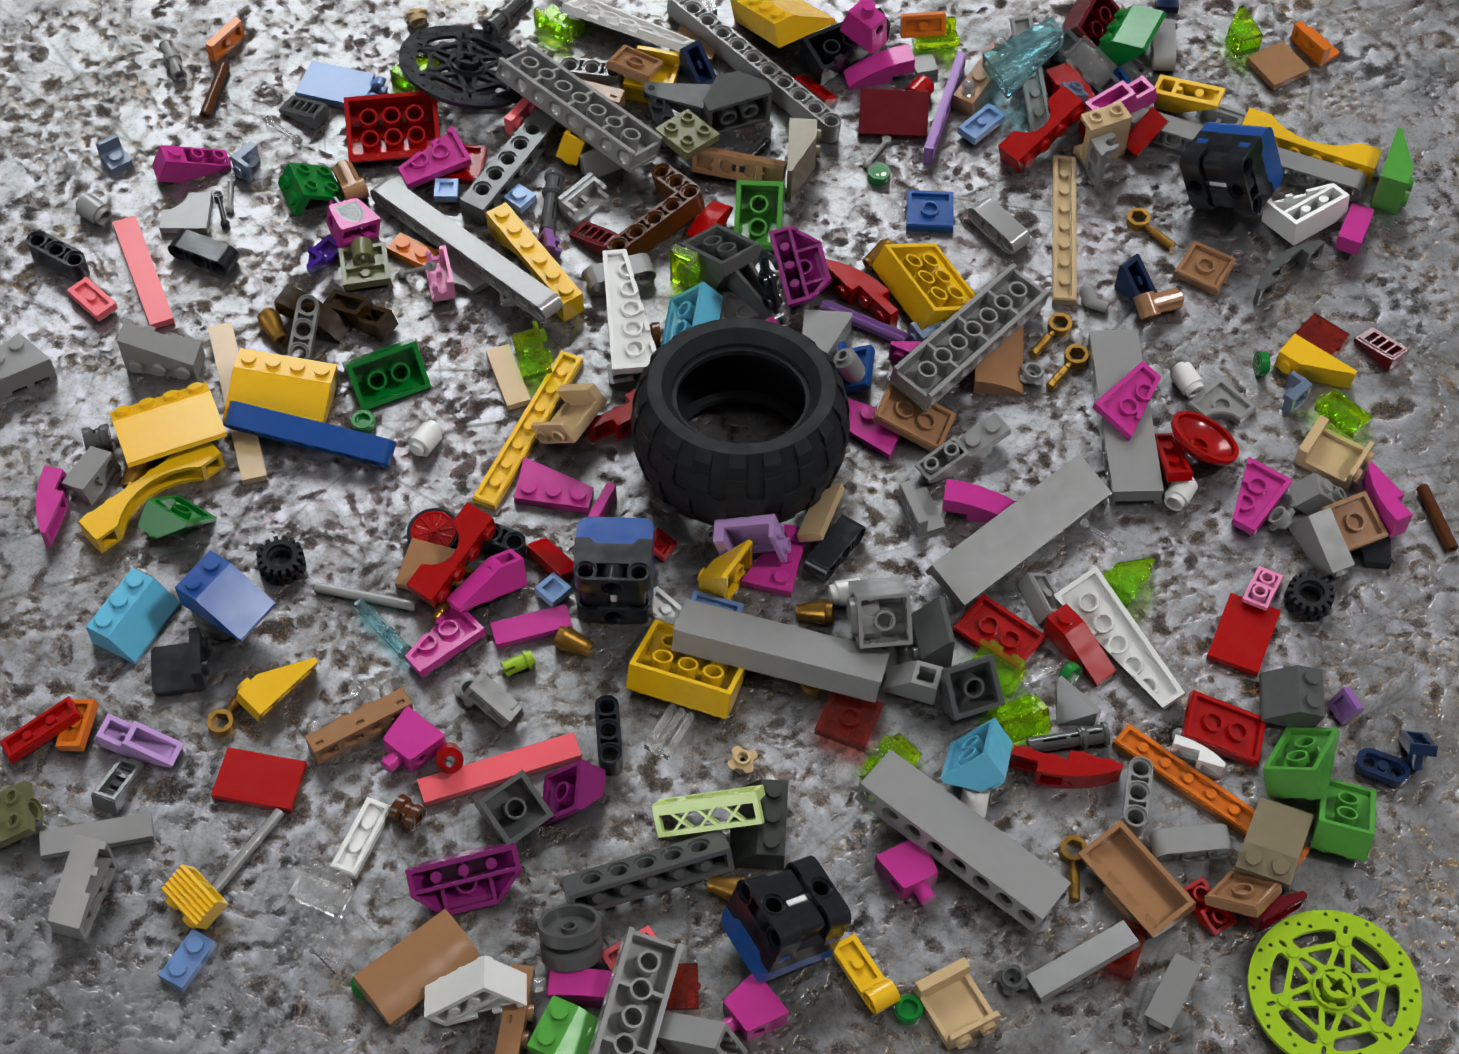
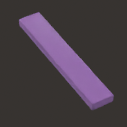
[923,51,966,165]

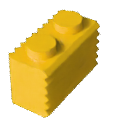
[161,864,229,930]

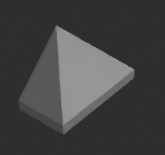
[1055,675,1101,726]

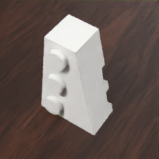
[1262,183,1350,246]
[424,956,527,1026]

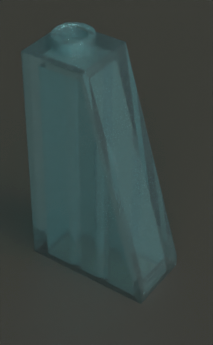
[982,16,1065,99]

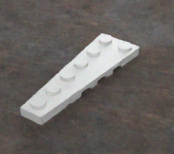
[561,0,695,53]
[602,249,656,375]
[1054,566,1186,709]

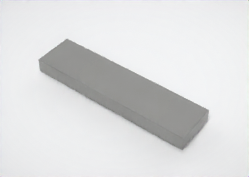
[39,811,154,860]
[1026,920,1140,1002]

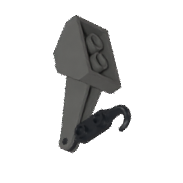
[643,70,773,153]
[680,223,786,325]

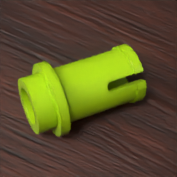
[500,650,536,678]

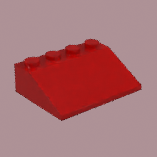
[343,91,440,164]

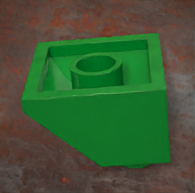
[137,494,217,539]

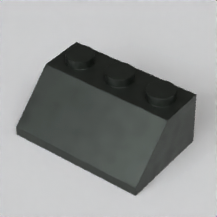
[730,779,788,870]

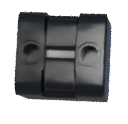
[1179,122,1283,215]
[573,517,655,624]
[721,855,852,983]

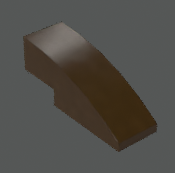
[274,284,353,345]
[323,289,398,340]

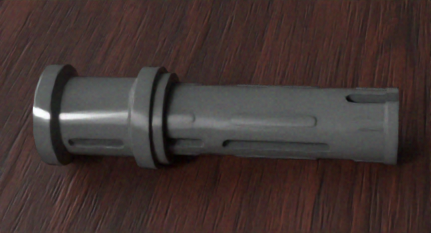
[481,0,528,36]
[539,169,565,233]
[1026,721,1110,752]

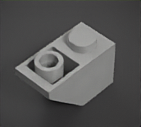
[1289,472,1347,516]
[883,660,943,705]

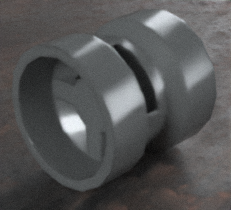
[82,424,113,451]

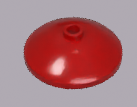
[1171,411,1239,465]

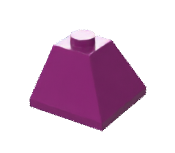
[541,759,606,826]

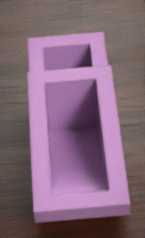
[94,713,184,768]

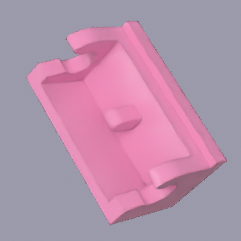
[424,245,456,302]

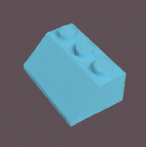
[661,282,723,345]
[86,567,181,665]
[941,718,1013,792]

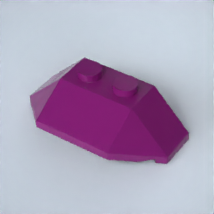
[769,225,832,308]
[405,843,522,915]

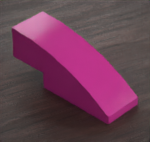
[843,44,915,90]
[1085,76,1157,113]
[1334,202,1375,256]
[1362,462,1413,538]
[36,465,69,547]
[942,479,1016,523]
[546,968,612,1009]

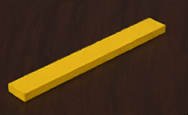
[472,350,584,511]

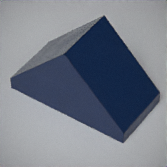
[680,39,717,84]
[1115,254,1157,304]

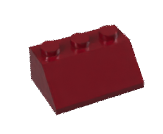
[1058,0,1120,60]

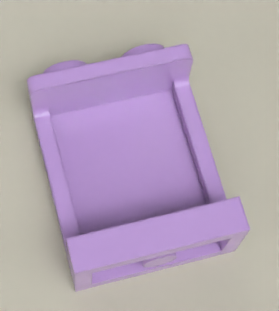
[713,514,791,563]

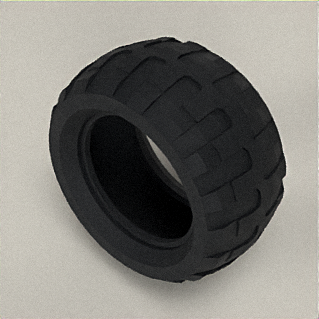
[631,318,850,526]

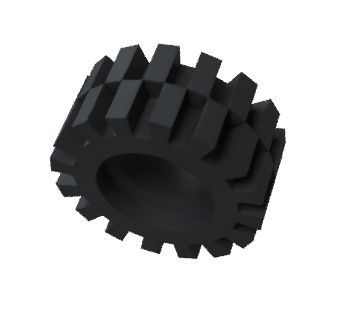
[256,535,306,586]
[1284,571,1335,622]

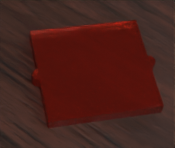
[1295,313,1350,355]
[665,963,701,1011]

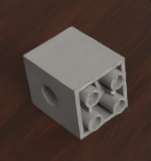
[847,577,913,649]

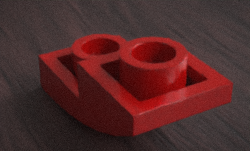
[686,201,733,238]
[1183,876,1237,937]

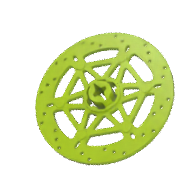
[1247,910,1422,1054]

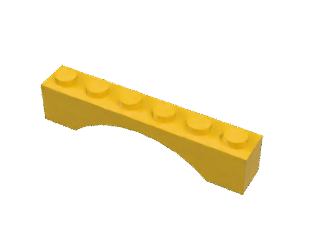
[1242,107,1382,184]
[486,202,584,322]
[78,442,225,554]

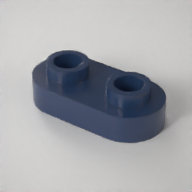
[1354,748,1411,787]

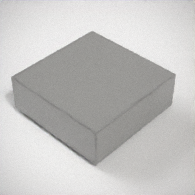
[914,53,938,77]

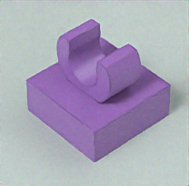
[537,227,562,257]
[1327,687,1365,725]

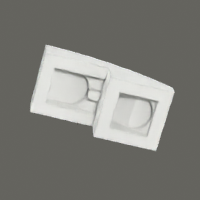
[1170,734,1226,780]

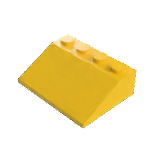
[730,0,836,48]
[871,243,975,330]
[222,348,339,424]
[109,382,227,468]
[626,619,747,719]

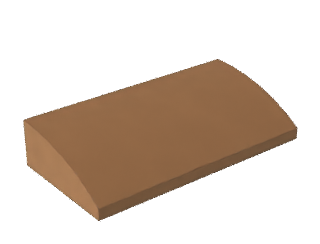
[973,325,1024,396]
[1078,820,1196,939]
[353,909,481,1026]

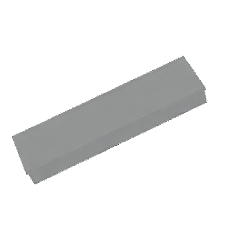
[495,43,663,173]
[889,263,1051,412]
[1086,329,1164,505]
[926,454,1112,612]
[671,599,890,703]
[854,749,1071,932]
[588,926,684,1054]

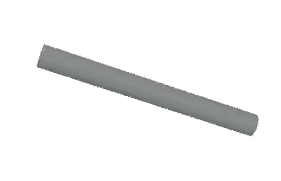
[314,582,417,611]
[211,808,284,893]

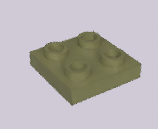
[654,109,720,160]
[338,237,392,291]
[0,780,44,849]

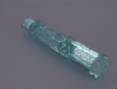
[354,598,412,659]

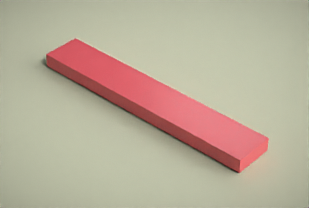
[112,215,175,329]
[417,732,582,807]

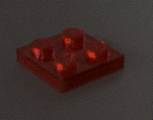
[814,692,884,753]

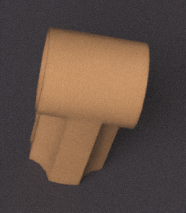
[333,159,369,201]
[1133,288,1184,321]

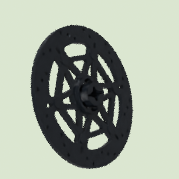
[398,25,523,109]

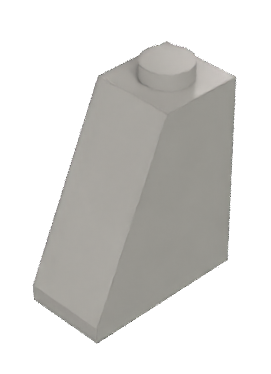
[802,309,852,359]
[1288,507,1355,579]
[1144,952,1203,1031]
[657,1011,748,1054]

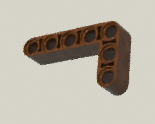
[607,163,705,256]

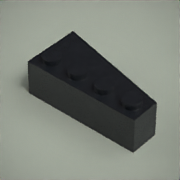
[799,8,891,85]

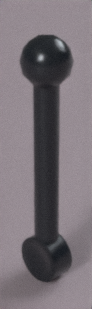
[750,138,771,155]
[213,190,230,228]

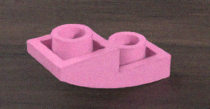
[1242,566,1283,611]

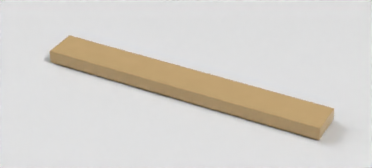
[1052,155,1077,306]
[208,322,268,485]

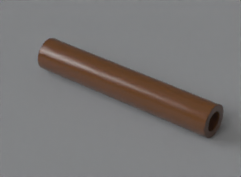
[199,62,230,119]
[1416,484,1459,553]

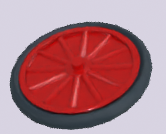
[407,508,459,548]

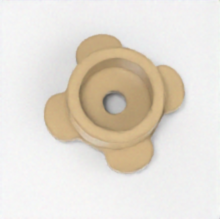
[406,8,427,28]
[728,746,758,774]

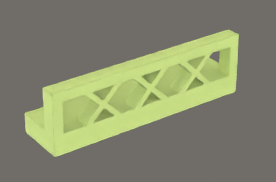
[651,785,765,838]

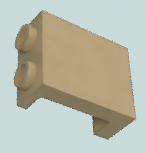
[1073,102,1132,168]
[530,383,607,444]
[1294,415,1375,490]
[913,957,1001,1051]

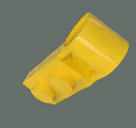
[832,933,901,1015]

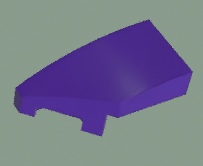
[306,234,344,273]

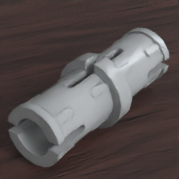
[159,39,187,81]

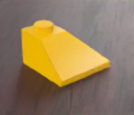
[697,539,753,600]

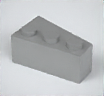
[117,317,206,380]
[0,333,57,400]
[47,833,118,940]

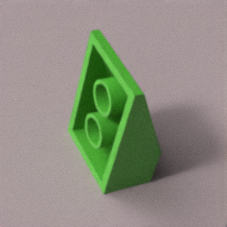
[1370,127,1415,215]
[734,180,785,252]
[1263,727,1340,800]
[1310,778,1376,862]
[527,995,598,1054]

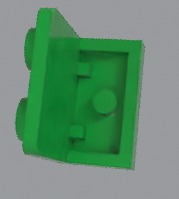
[278,162,343,216]

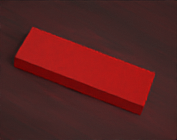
[1155,433,1193,482]
[0,696,83,764]

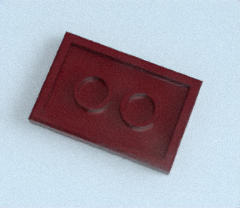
[858,88,929,138]

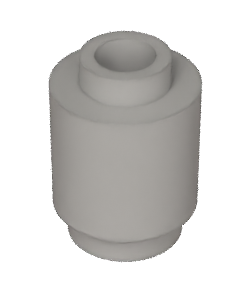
[76,193,112,226]
[833,348,865,383]

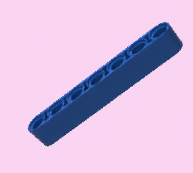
[223,401,396,467]

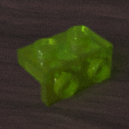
[911,16,960,51]
[670,244,702,291]
[511,321,554,381]
[1314,388,1373,439]
[987,693,1051,743]

